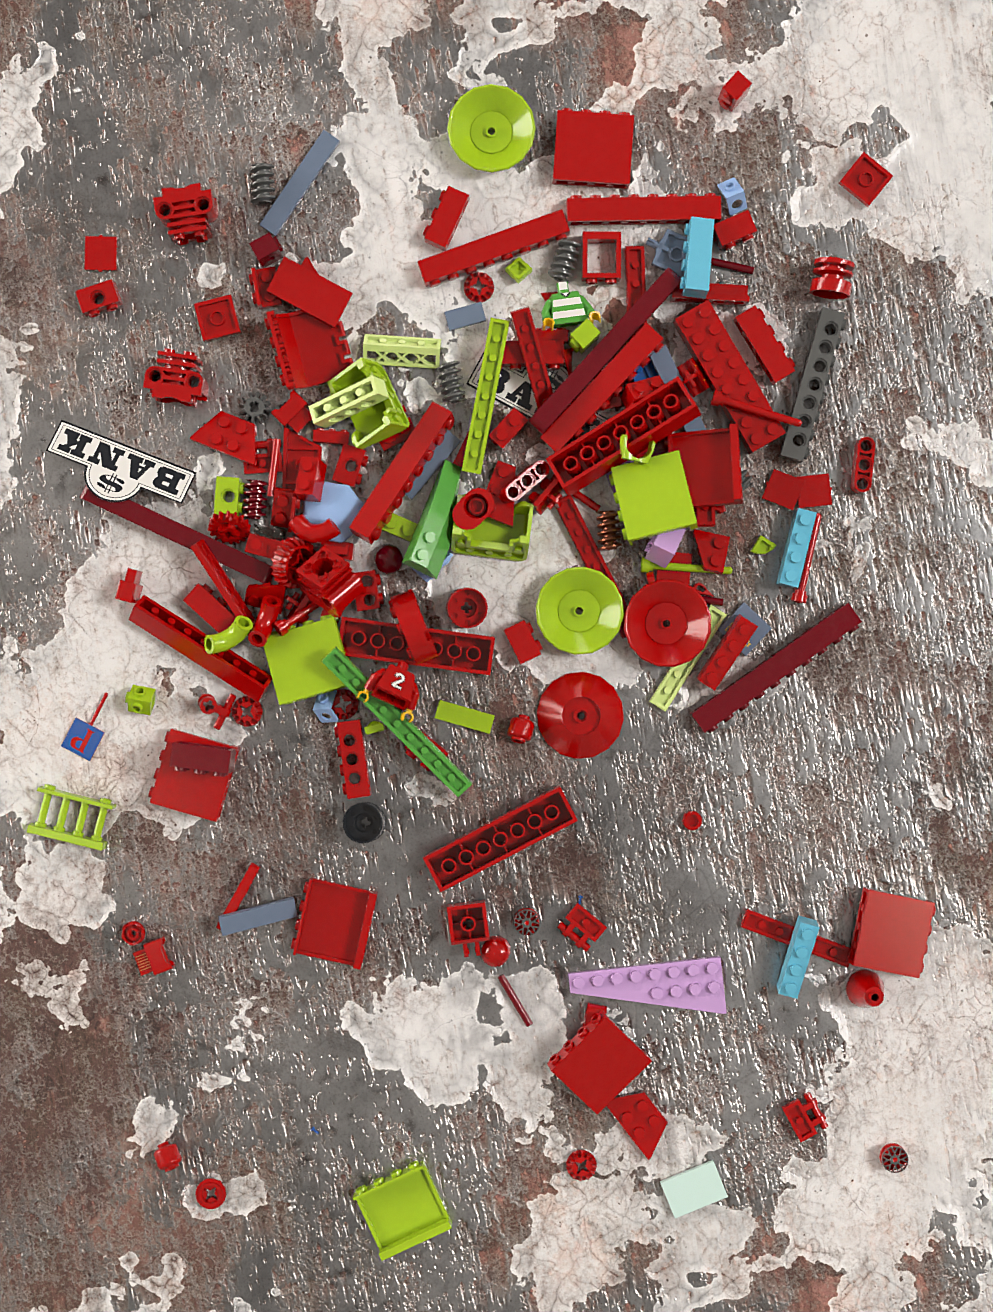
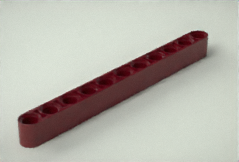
[528,267,681,434]
[79,485,274,583]

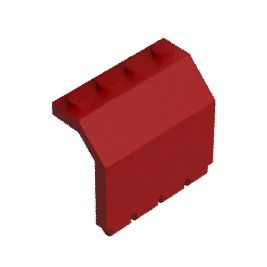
[264,310,353,390]

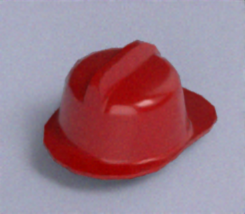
[452,488,494,530]

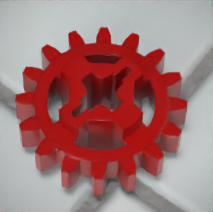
[208,511,251,544]

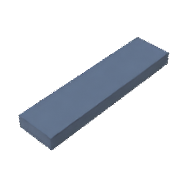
[405,430,461,500]
[218,897,298,936]

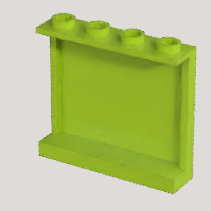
[609,450,698,545]
[263,615,347,705]
[353,1160,452,1261]

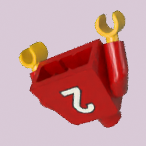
[357,661,420,723]

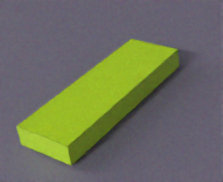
[435,700,495,734]

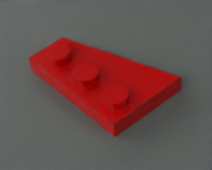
[486,460,516,528]

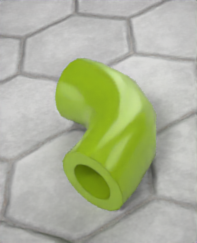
[204,615,253,654]

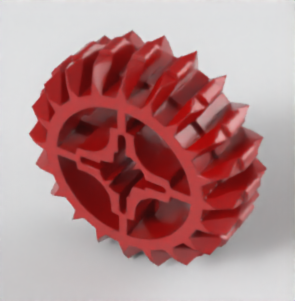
[270,537,316,589]

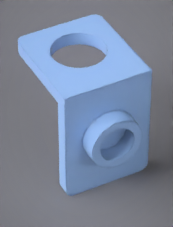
[717,178,747,215]
[313,690,338,723]

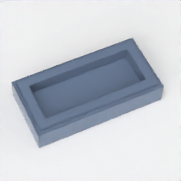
[444,302,486,331]

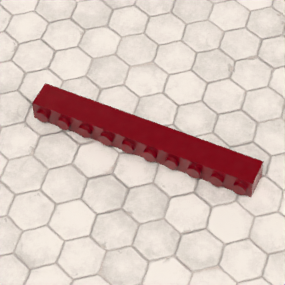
[689,603,862,733]

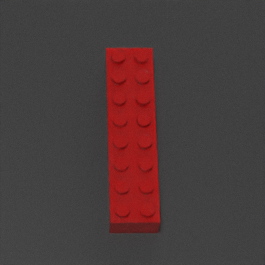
[673,300,786,455]
[546,376,702,496]
[340,616,495,675]
[423,785,578,892]

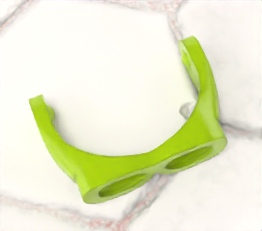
[620,434,655,464]

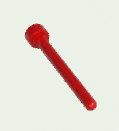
[710,390,802,427]
[791,513,822,604]
[273,602,320,636]

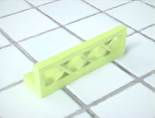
[363,334,441,369]

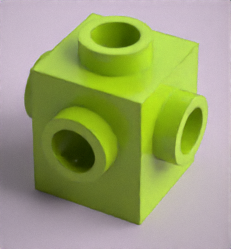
[125,685,156,715]

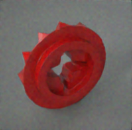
[464,271,494,303]
[332,689,359,720]
[232,696,263,727]
[566,1150,597,1181]
[196,1177,227,1209]

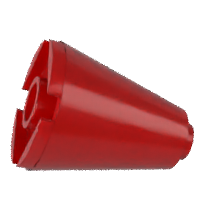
[846,969,884,1008]

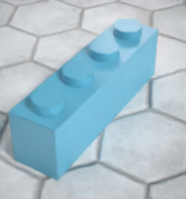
[680,216,714,299]
[776,508,817,588]
[776,915,820,999]

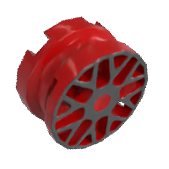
[513,908,540,936]
[879,1143,909,1173]

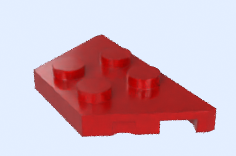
[190,411,257,467]
[282,428,322,490]
[607,1091,668,1160]

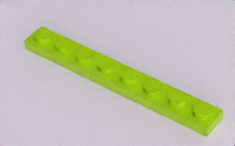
[462,318,510,475]

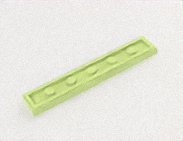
[649,605,727,712]

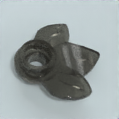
[254,524,288,541]

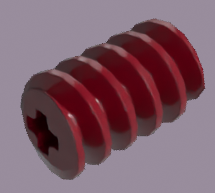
[242,479,268,520]

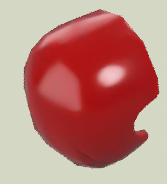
[481,936,511,967]

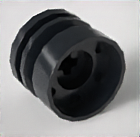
[342,802,387,843]

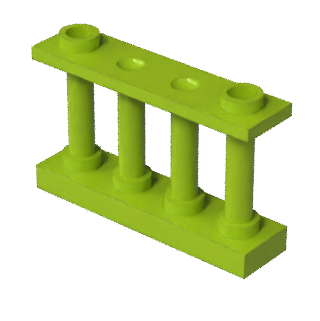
[27,784,117,851]

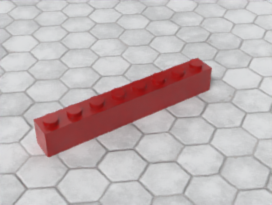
[566,193,721,226]
[417,209,570,288]
[540,323,665,452]
[349,402,455,545]
[129,595,272,702]

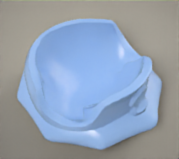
[303,482,364,543]

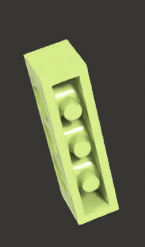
[309,375,389,428]

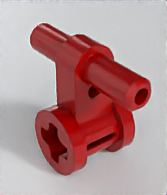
[198,693,236,730]

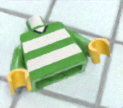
[541,282,601,331]

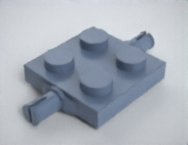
[646,228,687,278]

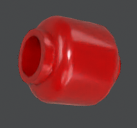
[507,714,534,744]
[154,1141,182,1172]

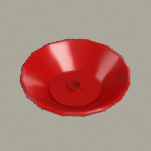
[624,579,711,667]
[537,672,624,759]

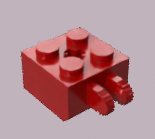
[447,899,490,957]

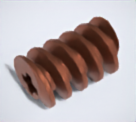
[596,510,622,551]

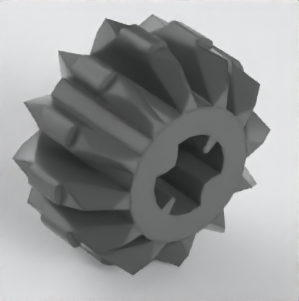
[239,392,272,424]

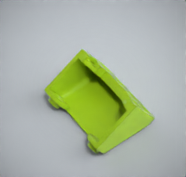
[327,358,410,449]
[451,494,534,561]

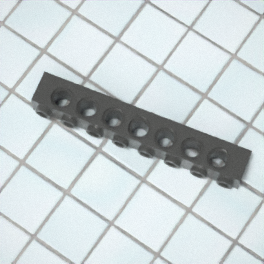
[778,307,847,463]

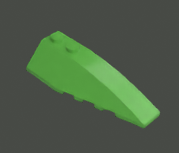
[402,459,462,579]

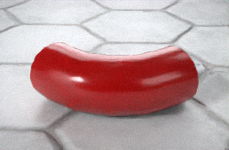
[288,515,341,543]
[248,595,282,647]

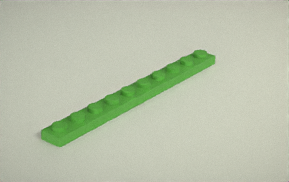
[322,647,472,797]

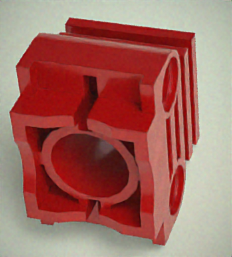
[153,183,218,245]
[143,348,209,408]
[296,546,366,617]

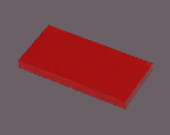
[266,256,353,328]

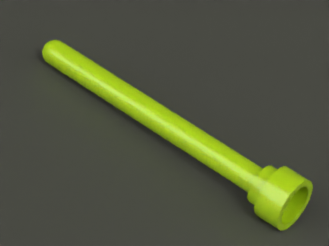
[640,557,733,574]

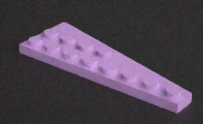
[568,956,727,1014]

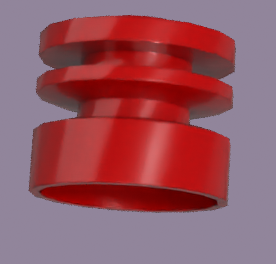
[809,257,855,300]
[446,587,488,628]

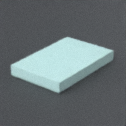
[660,1160,728,1219]

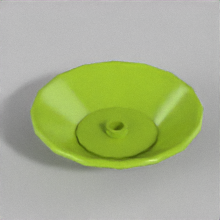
[447,84,536,173]
[535,567,624,655]

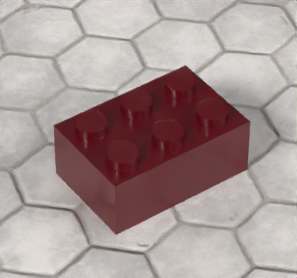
[169,741,237,777]

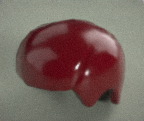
[374,544,403,575]

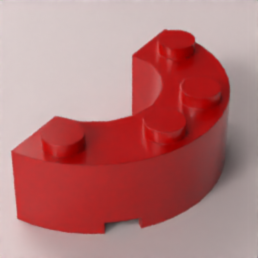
[388,588,438,664]

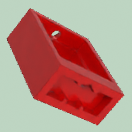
[582,231,621,285]

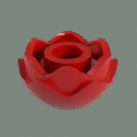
[121,921,145,946]

